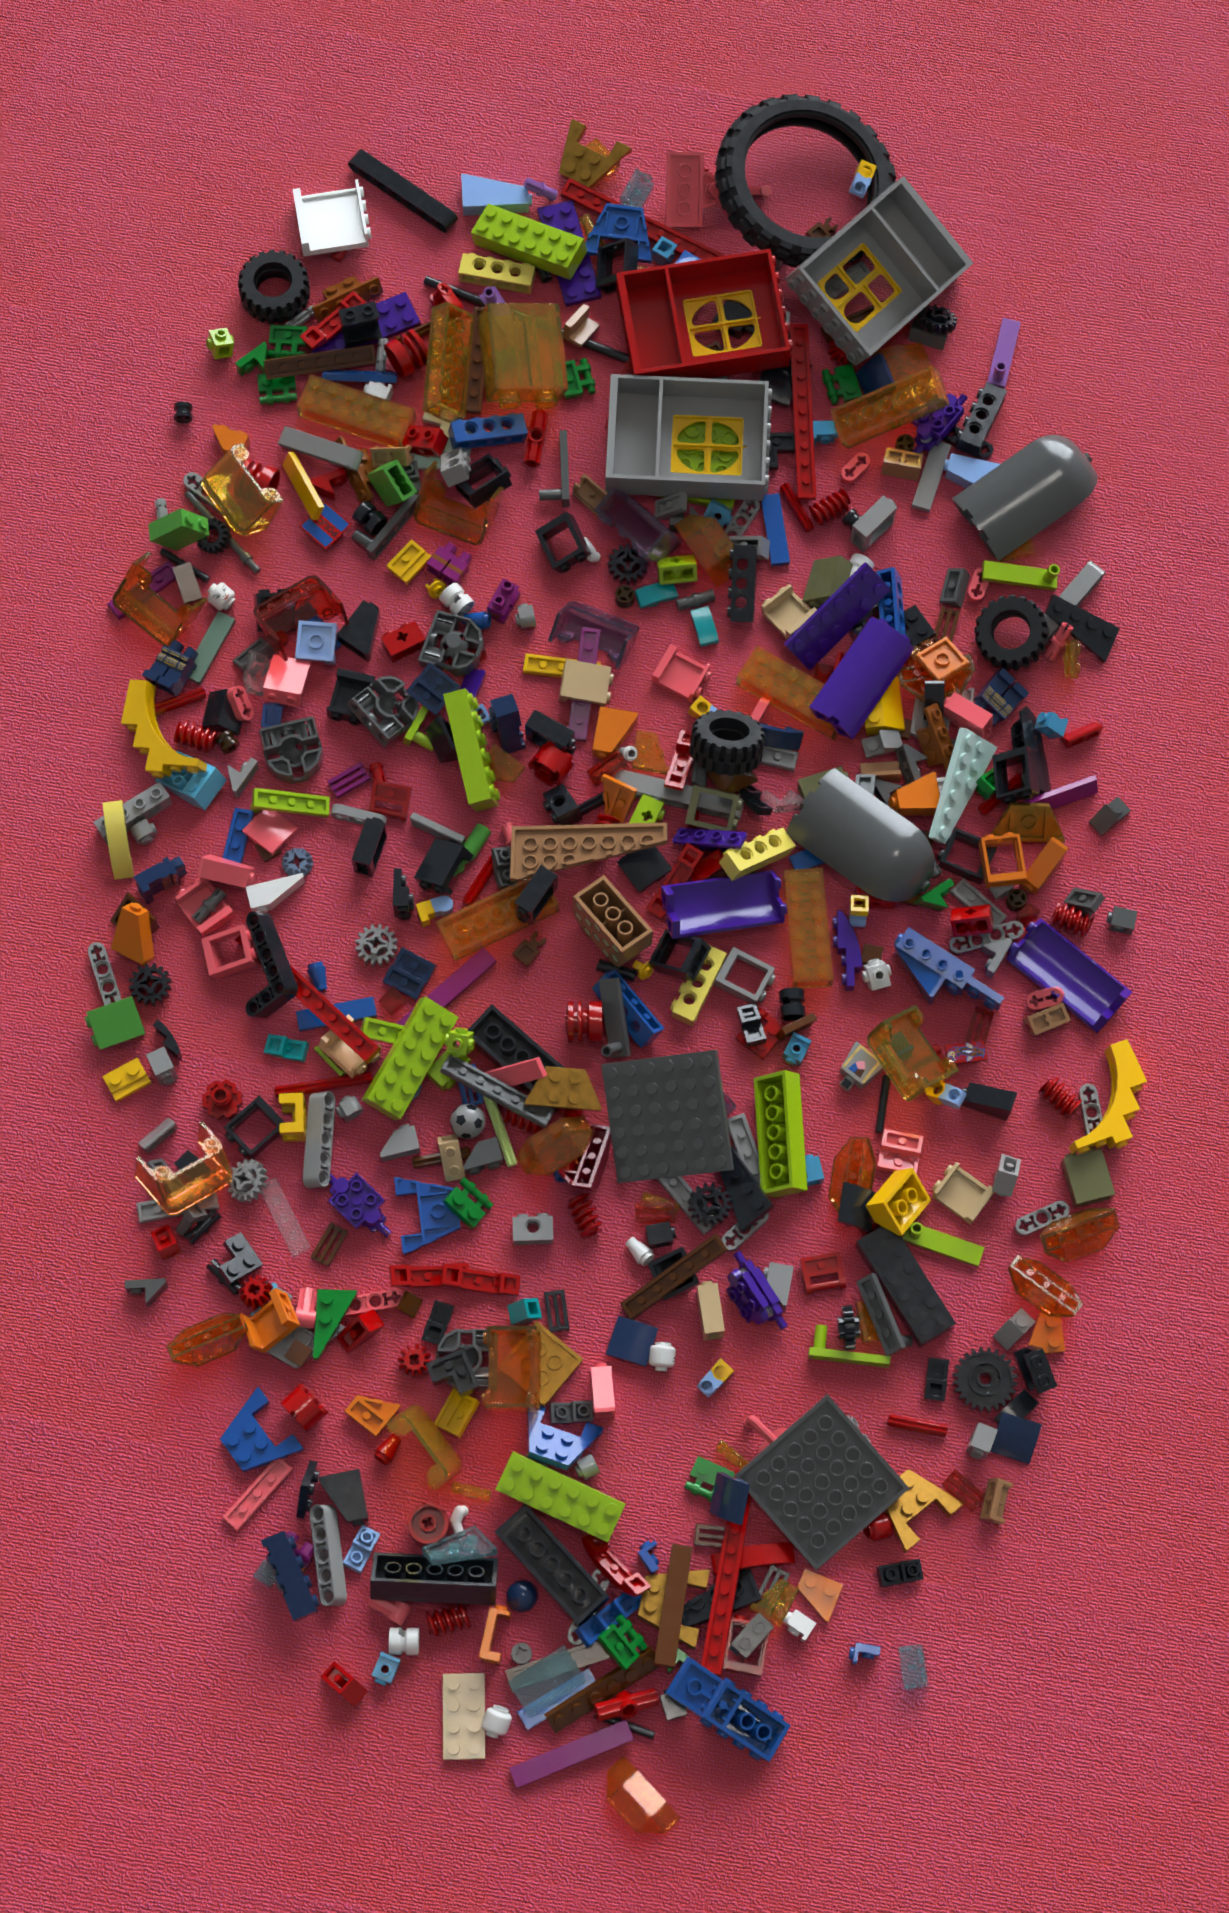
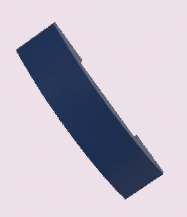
[759,723,804,750]

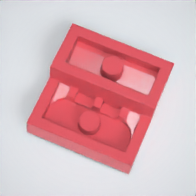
[242,810,298,856]
[876,1128,923,1174]

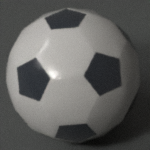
[450,1104,485,1139]

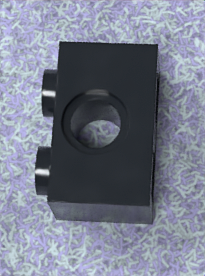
[542,784,583,825]

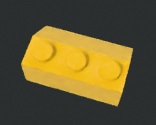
[865,676,905,736]
[865,1168,931,1236]

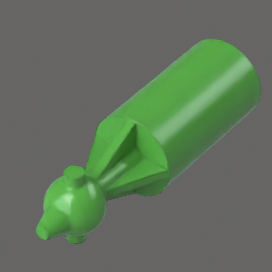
[453,823,491,877]

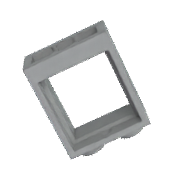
[850,495,897,553]
[714,947,776,1005]

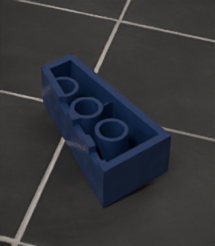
[261,1531,320,1622]

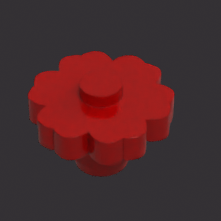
[202,1080,243,1120]

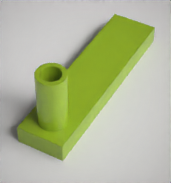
[982,560,1060,591]
[402,705,433,751]
[250,788,330,817]
[360,1017,404,1044]
[902,1222,985,1267]
[808,1325,891,1368]

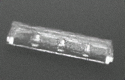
[262,1177,311,1257]

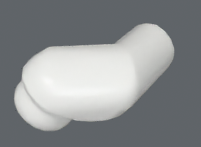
[584,537,600,562]
[450,1505,469,1537]

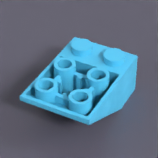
[155,751,227,810]

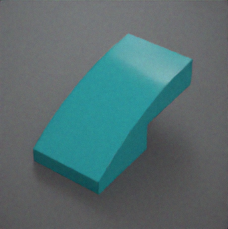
[634,582,679,608]
[690,606,719,647]
[263,1034,310,1063]

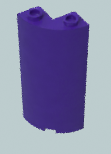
[809,617,914,740]
[661,870,787,939]
[1006,918,1132,1033]

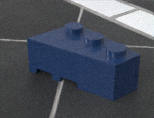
[488,694,526,755]

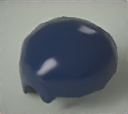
[506,1579,539,1612]

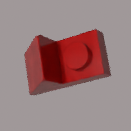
[310,467,347,500]
[150,1224,181,1260]

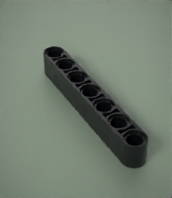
[348,149,458,233]

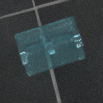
[620,169,654,208]
[898,1644,929,1690]

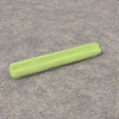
[483,1096,517,1167]

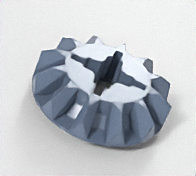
[282,847,313,876]

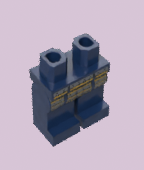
[142,640,198,697]
[974,668,1029,727]
[134,856,187,904]

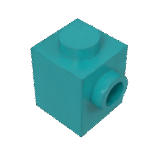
[507,1298,542,1325]

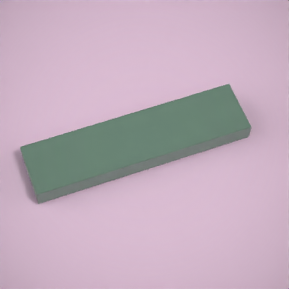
[188,611,236,685]

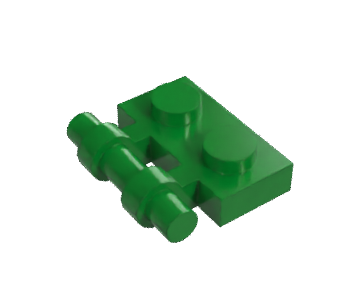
[268,325,308,358]
[556,358,596,400]
[822,363,862,405]
[257,374,297,405]
[442,1177,493,1229]
[684,1456,735,1502]
[597,1614,647,1670]

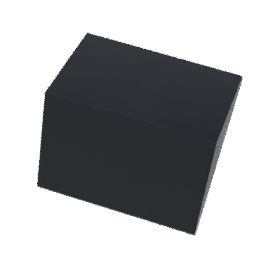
[202,689,245,736]
[425,715,458,763]
[648,1246,700,1301]

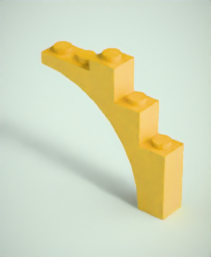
[121,679,207,779]
[1068,1039,1147,1155]

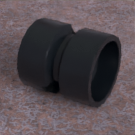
[352,501,388,537]
[779,988,806,1021]

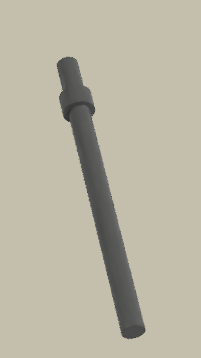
[185,490,261,574]

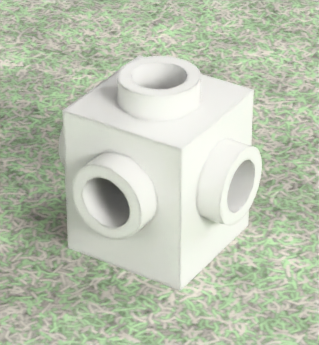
[862,959,892,991]

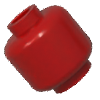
[863,1512,894,1541]

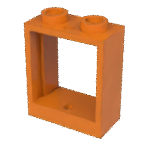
[978,832,1027,888]

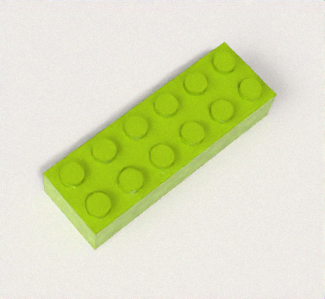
[471,204,587,280]
[443,688,500,812]
[362,996,459,1121]
[754,1070,808,1198]
[495,1451,626,1542]

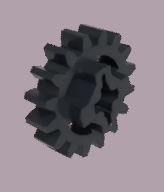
[916,305,957,335]
[608,543,649,585]
[129,963,172,1006]
[687,1183,732,1227]
[837,1305,860,1350]

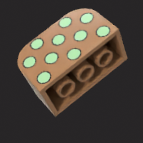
[573,875,653,967]

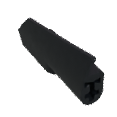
[1011,706,1051,797]

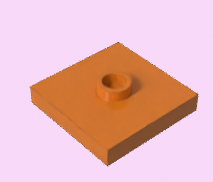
[915,636,970,681]

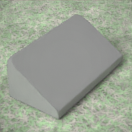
[138,1118,177,1153]

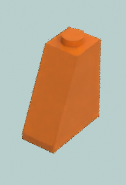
[592,707,638,760]
[888,772,940,816]
[1022,837,1068,895]
[111,902,154,965]

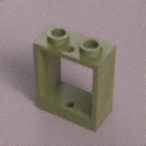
[685,784,743,831]

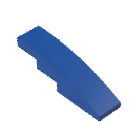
[574,1592,642,1648]

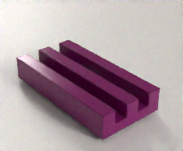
[327,762,371,799]

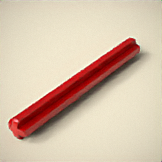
[274,1072,373,1098]

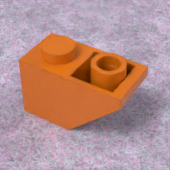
[212,424,250,462]

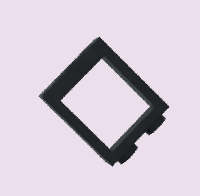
[596,238,639,294]
[455,454,512,508]
[535,512,592,573]
[525,710,576,755]
[992,745,1040,805]
[351,817,387,877]
[937,827,997,885]
[514,865,558,925]
[649,929,711,982]
[224,1095,285,1159]

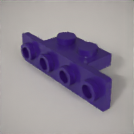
[672,828,747,852]

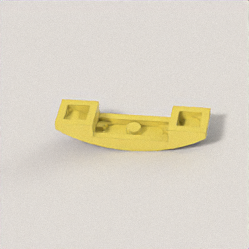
[103,800,134,880]

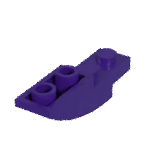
[833,911,862,991]

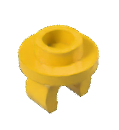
[425,578,446,599]
[632,960,653,980]

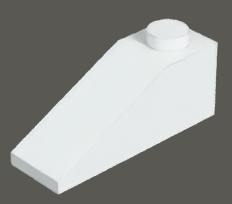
[246,873,305,913]

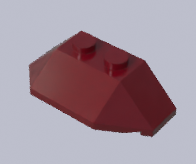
[558,1124,611,1190]

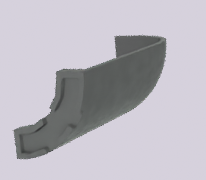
[952,435,1098,561]
[786,768,935,902]

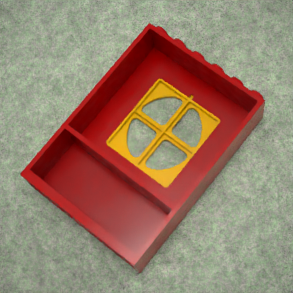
[616,249,793,379]

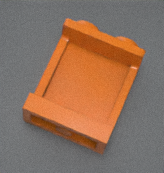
[240,1288,300,1353]
[479,1605,511,1665]

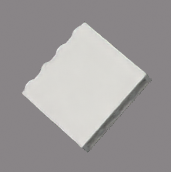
[293,179,372,256]

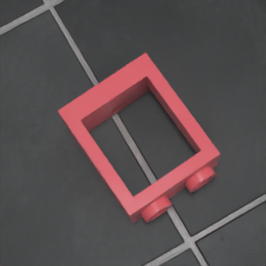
[201,924,259,979]

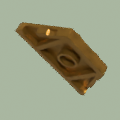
[991,802,1065,843]
[524,1066,601,1112]

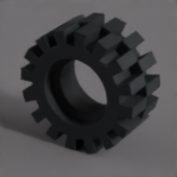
[197,518,232,554]

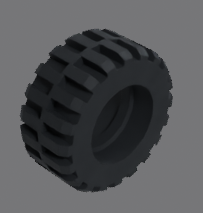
[238,250,310,324]
[974,595,1049,671]
[689,710,765,776]

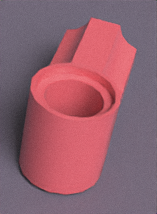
[294,1287,317,1329]
[367,1599,412,1626]

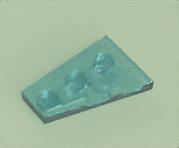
[422,1525,497,1566]

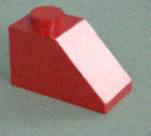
[337,1309,385,1353]
[321,1661,368,1708]

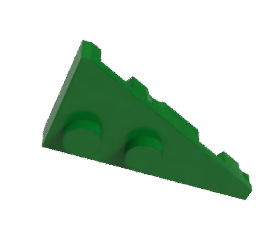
[313,1289,357,1360]

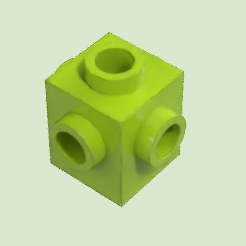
[206,328,234,359]
[445,1027,475,1057]

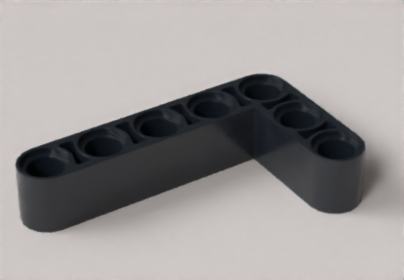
[245,911,298,1018]

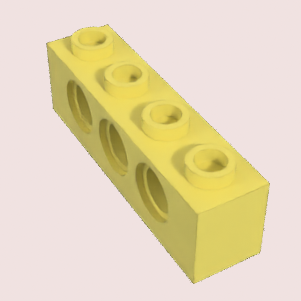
[458,253,535,294]
[719,828,796,881]
[670,945,727,1027]

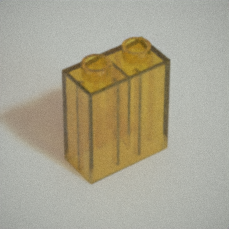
[478,303,568,409]

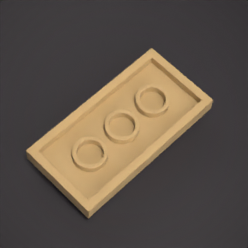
[443,1673,485,1760]

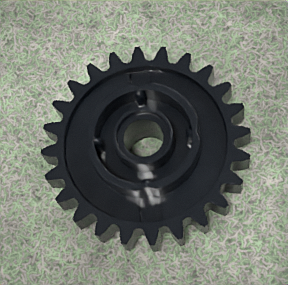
[952,1347,1018,1413]

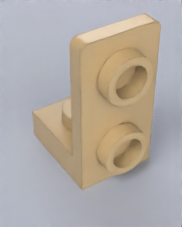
[437,1134,465,1182]

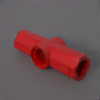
[524,409,549,467]
[594,1688,659,1722]

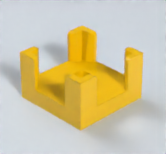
[279,1093,307,1142]

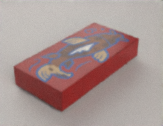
[944,1040,987,1066]

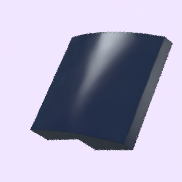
[855,353,896,407]
[406,662,460,715]
[382,947,437,1000]
[605,1316,658,1367]
[990,1412,1042,1464]
[709,1472,750,1525]

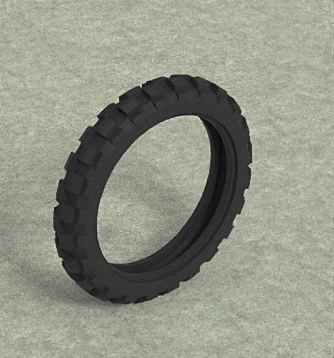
[715,94,897,268]

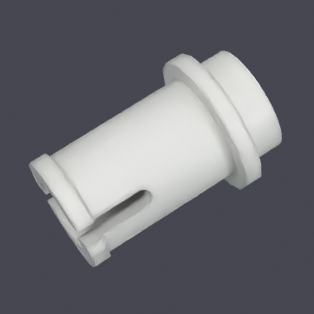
[617,746,637,761]

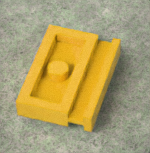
[386,539,432,585]
[102,1057,152,1102]
[434,1388,480,1438]

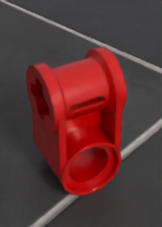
[429,283,463,318]

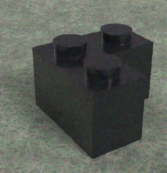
[426,1348,479,1398]

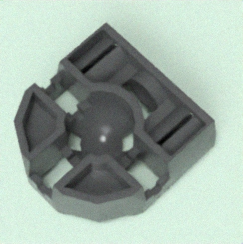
[418,610,485,676]
[346,676,419,748]
[259,716,324,784]
[436,1329,498,1392]

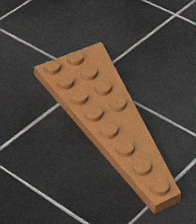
[510,823,668,882]

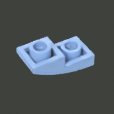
[343,1525,380,1574]

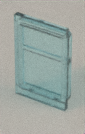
[508,1645,587,1718]

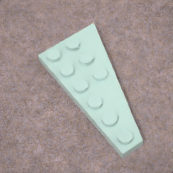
[928,727,998,844]

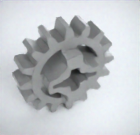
[355,924,398,967]
[227,1159,269,1203]

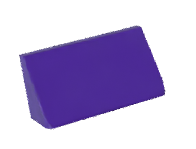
[459,669,486,698]

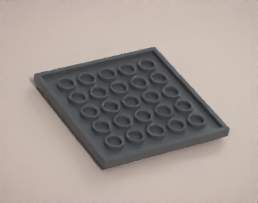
[601,1050,734,1183]
[734,1394,910,1570]

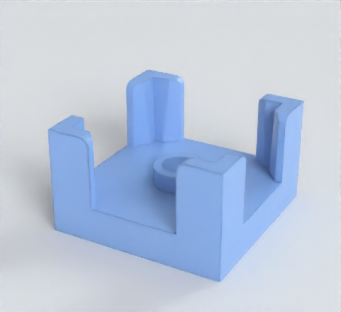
[295,620,339,665]

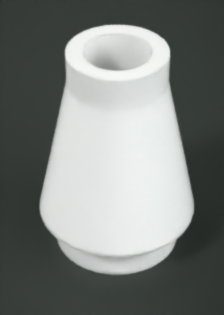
[625,1237,655,1266]

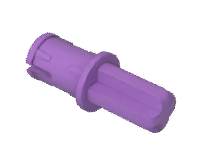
[523,178,558,201]

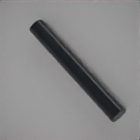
[160,548,210,583]
[875,1074,891,1134]
[594,1715,655,1740]

